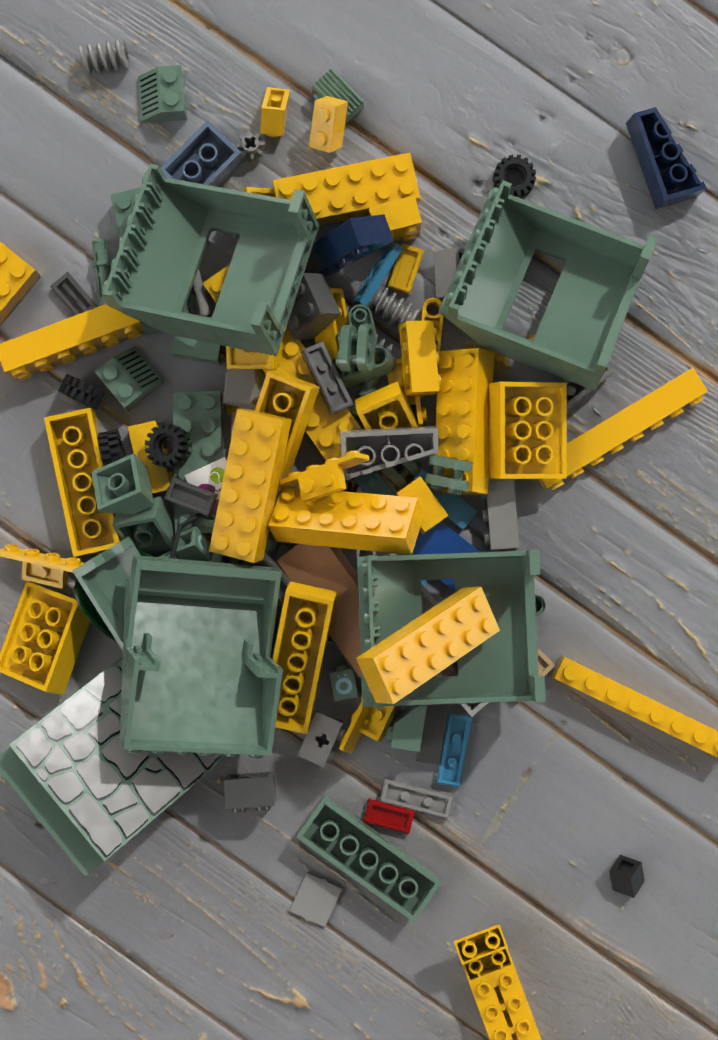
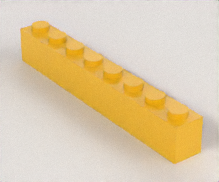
[538,368,708,491]
[551,656,718,758]

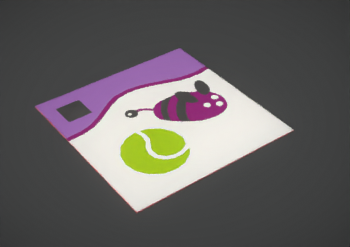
[184,457,227,513]

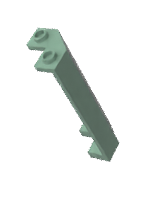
[73,536,141,651]

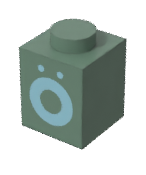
[176,527,211,562]
[329,664,358,701]

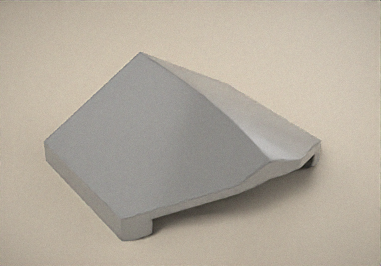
[223,369,266,410]

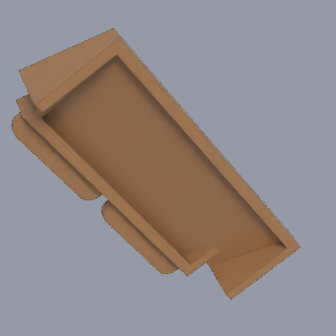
[276,544,361,678]

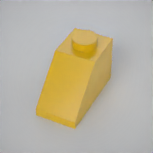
[260,87,290,137]

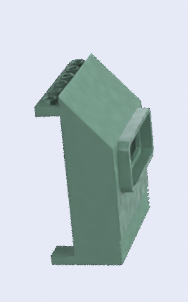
[102,164,319,356]
[438,180,658,391]
[357,549,546,708]

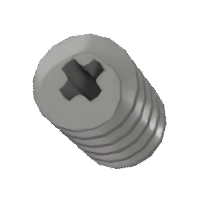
[79,38,130,75]
[367,287,420,331]

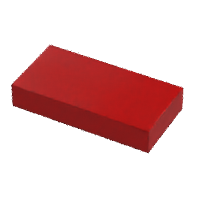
[363,798,415,834]

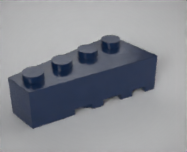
[626,107,707,209]
[304,214,394,279]

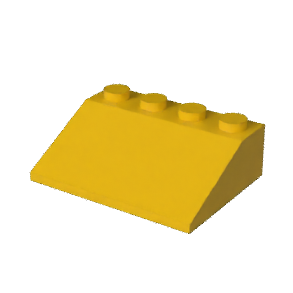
[489,382,567,479]
[0,581,90,695]

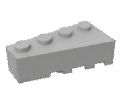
[339,426,439,481]

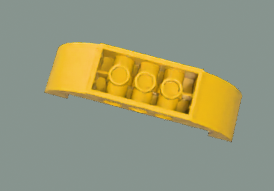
[453,924,541,1040]

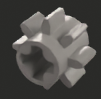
[236,130,266,162]

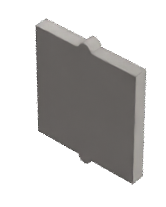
[289,872,342,927]

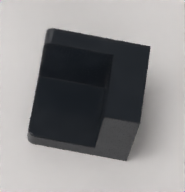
[609,855,644,898]

